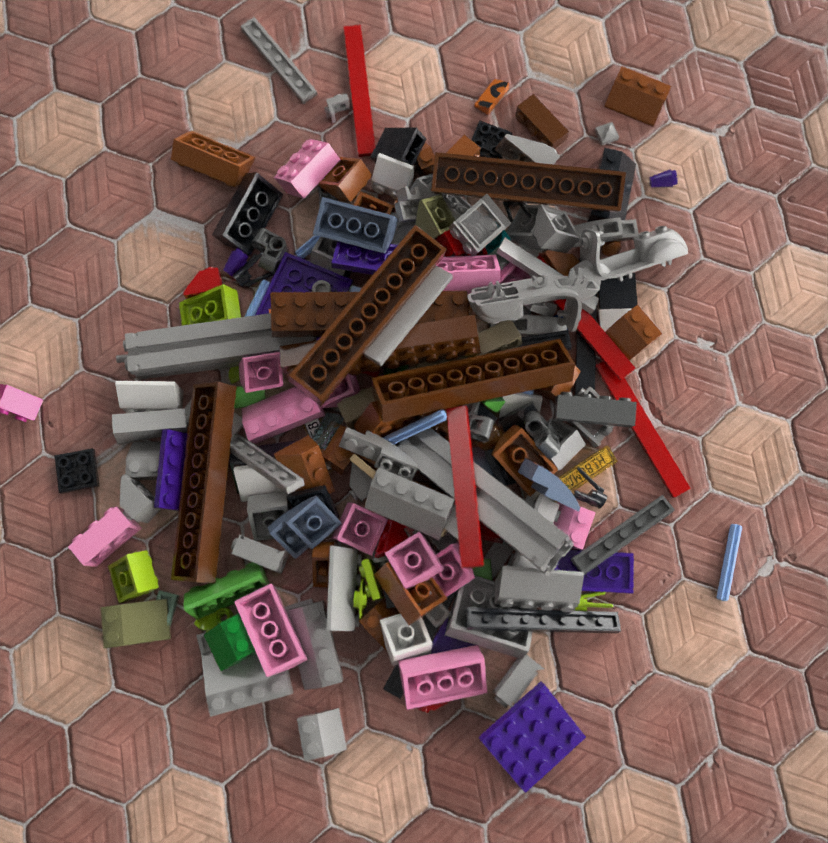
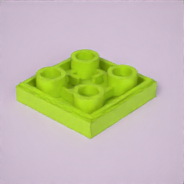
[359,559,385,600]

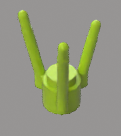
[573,592,613,611]

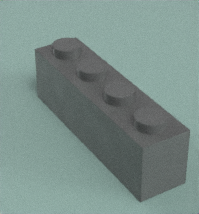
[553,392,637,428]

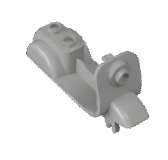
[568,226,688,288]
[467,267,600,332]

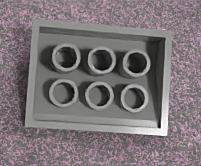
[326,546,362,631]
[445,575,537,659]
[201,652,294,717]

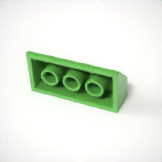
[184,562,269,620]

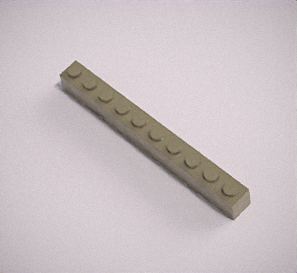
[337,320,522,429]

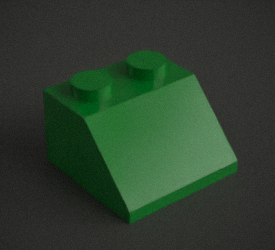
[204,613,256,672]

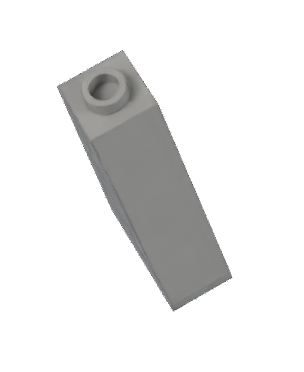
[112,408,189,444]

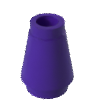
[649,169,678,188]
[223,248,249,276]

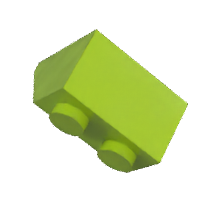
[108,550,159,604]

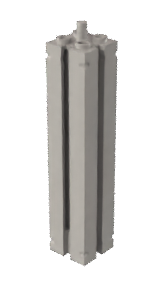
[116,313,317,380]
[397,428,574,576]

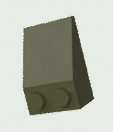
[101,599,171,648]

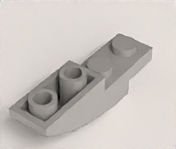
[573,218,639,247]
[490,315,567,336]
[339,427,419,481]

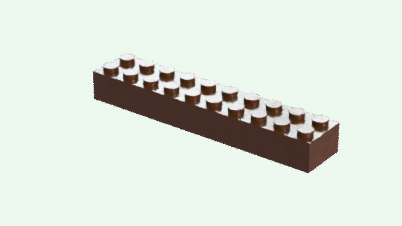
[431,152,626,213]
[289,225,447,406]
[270,291,469,338]
[279,315,481,380]
[372,339,575,422]
[171,382,237,583]

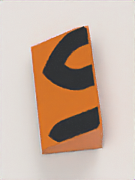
[474,79,510,115]

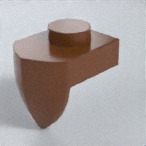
[601,241,622,257]

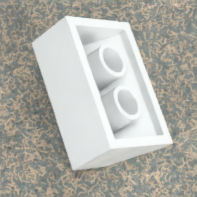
[115,381,184,413]

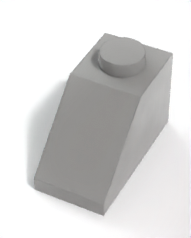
[349,462,373,502]

